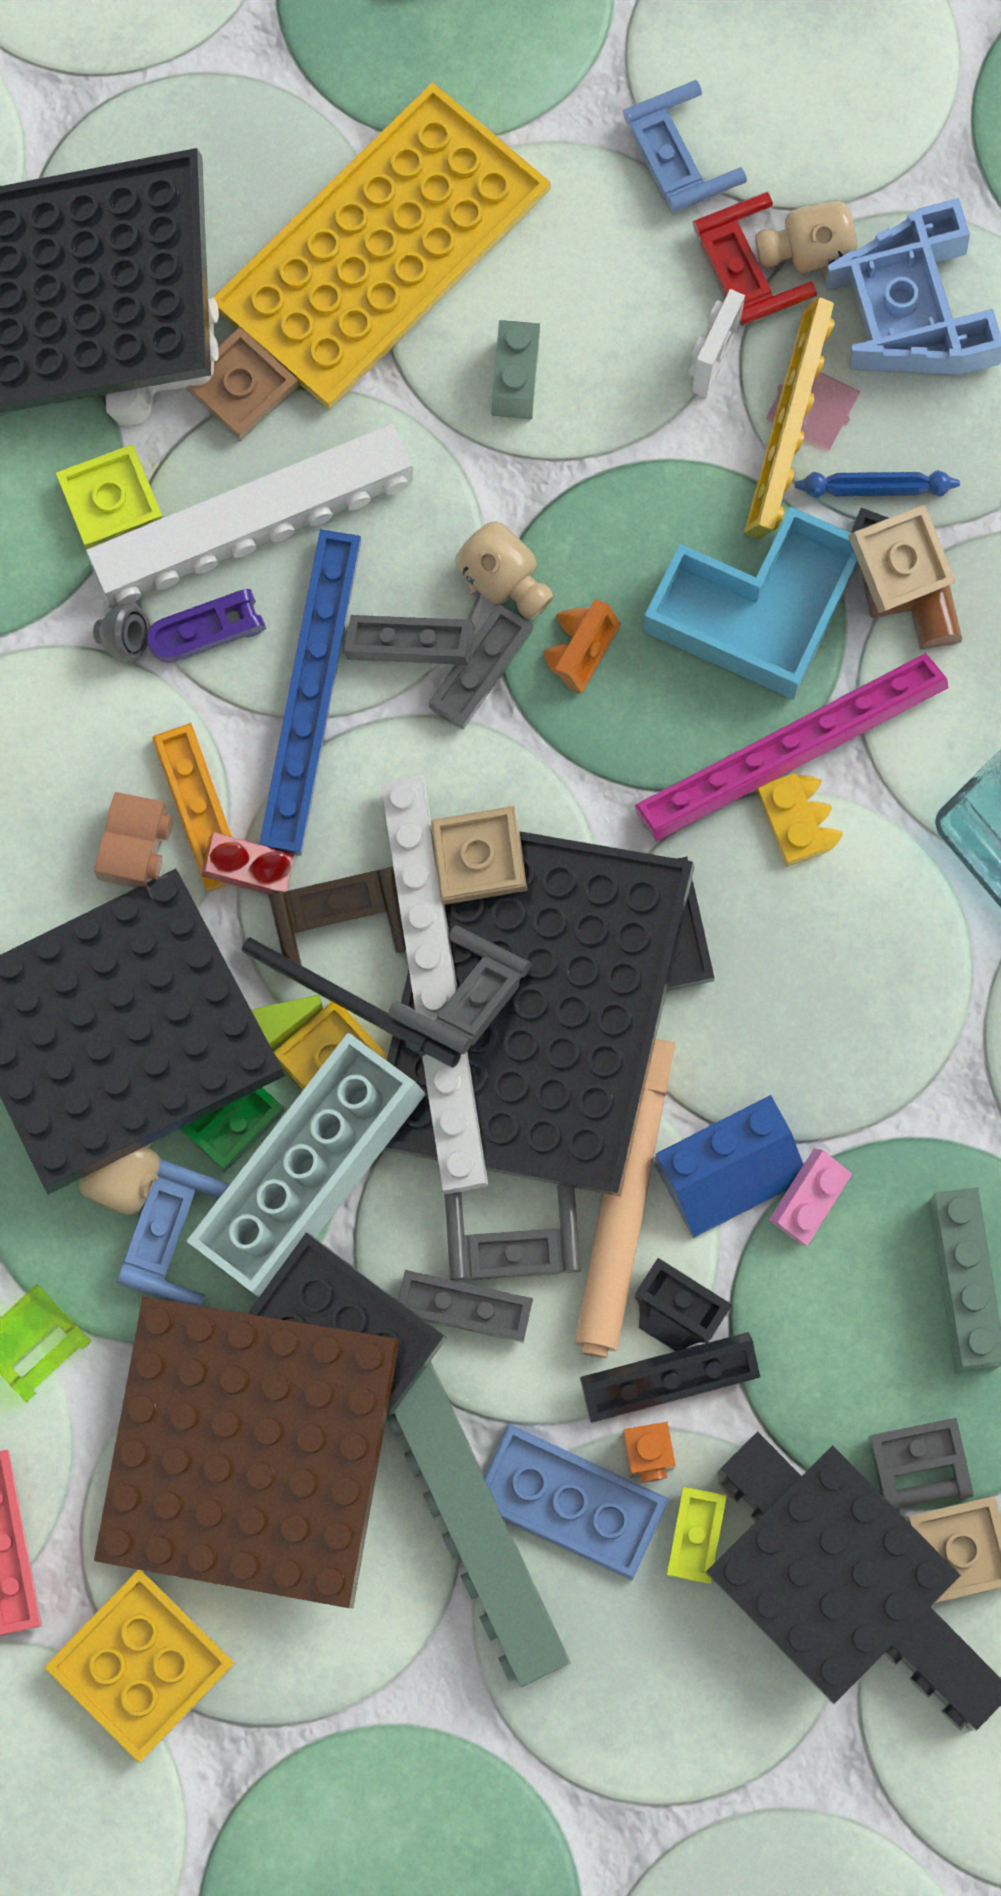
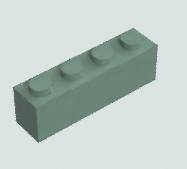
[928,1187,1001,1373]

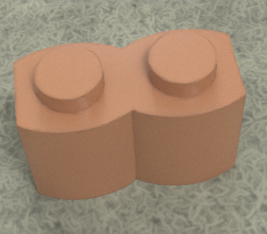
[94,792,173,888]

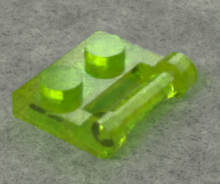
[0,1284,92,1403]

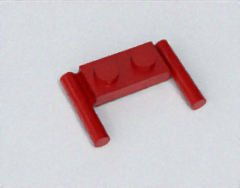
[693,192,817,326]

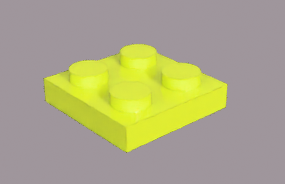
[56,444,163,550]

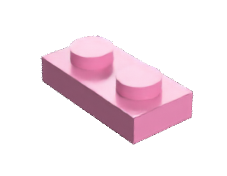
[769,1148,852,1246]

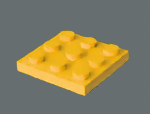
[44,1569,236,1763]

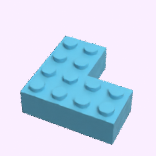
[642,506,859,700]

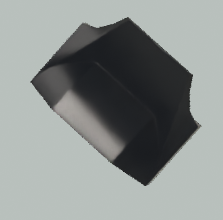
[634,1258,732,1351]

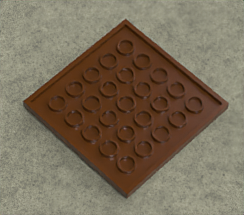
[94,1296,400,1608]

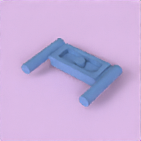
[623,80,747,213]
[116,1159,230,1306]

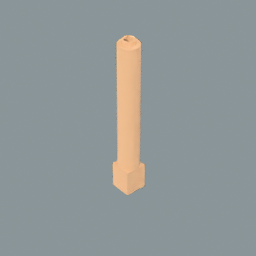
[574,1039,675,1358]

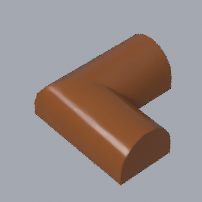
[862,576,962,650]

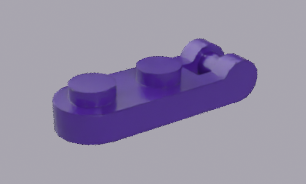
[147,589,266,663]

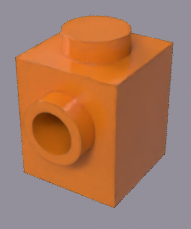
[622,1421,676,1483]

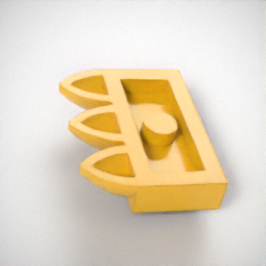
[756,772,843,867]

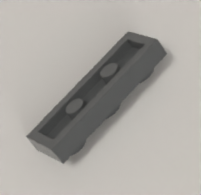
[429,604,533,730]
[344,615,475,665]
[398,1270,533,1343]

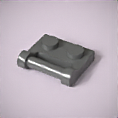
[869,1418,973,1512]

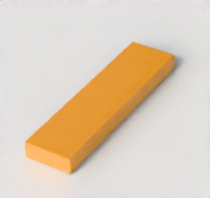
[152,723,232,893]

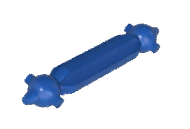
[795,470,960,498]

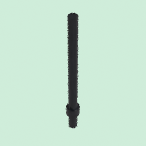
[242,937,461,1068]

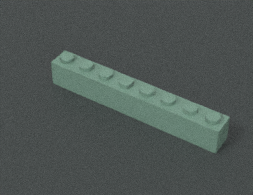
[388,1361,571,1687]

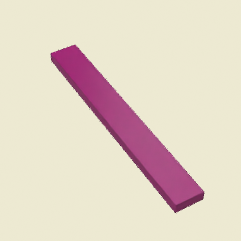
[635,653,949,842]

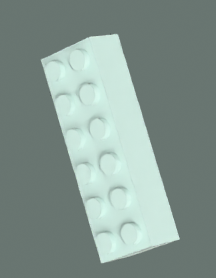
[187,1033,426,1297]

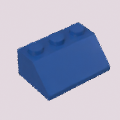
[653,1095,803,1238]

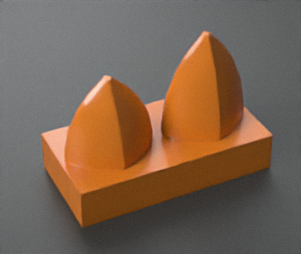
[543,599,621,694]

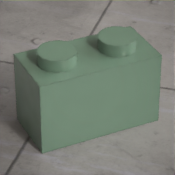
[492,320,540,419]

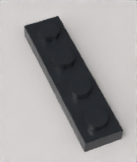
[579,1332,760,1423]

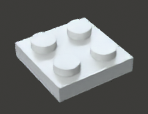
[689,289,745,398]

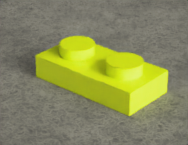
[666,1487,727,1585]

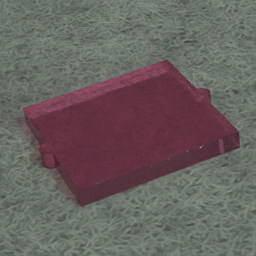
[766,372,860,450]

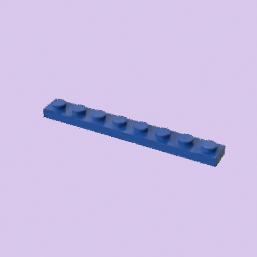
[259,529,361,856]

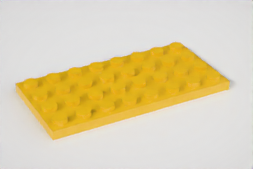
[212,82,551,410]

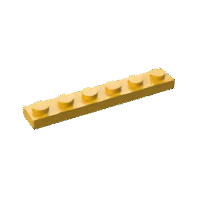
[743,297,834,539]

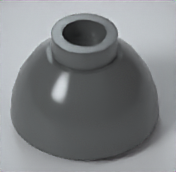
[93,604,149,662]

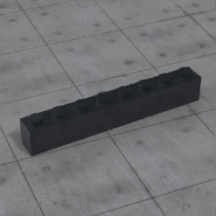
[717,1431,1001,1731]

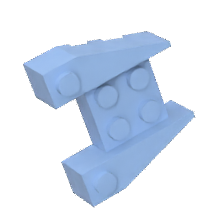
[826,198,1001,375]

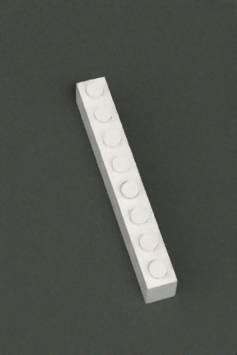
[86,423,413,607]

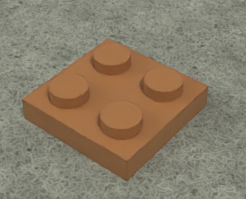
[185,327,299,441]

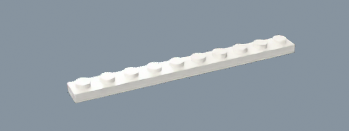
[381,774,488,1194]

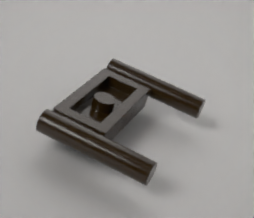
[268,867,406,978]

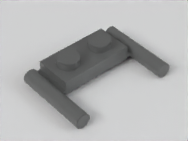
[388,925,531,1055]
[444,1185,581,1281]

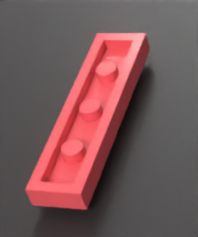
[0,1450,42,1636]

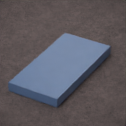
[484,1424,669,1581]

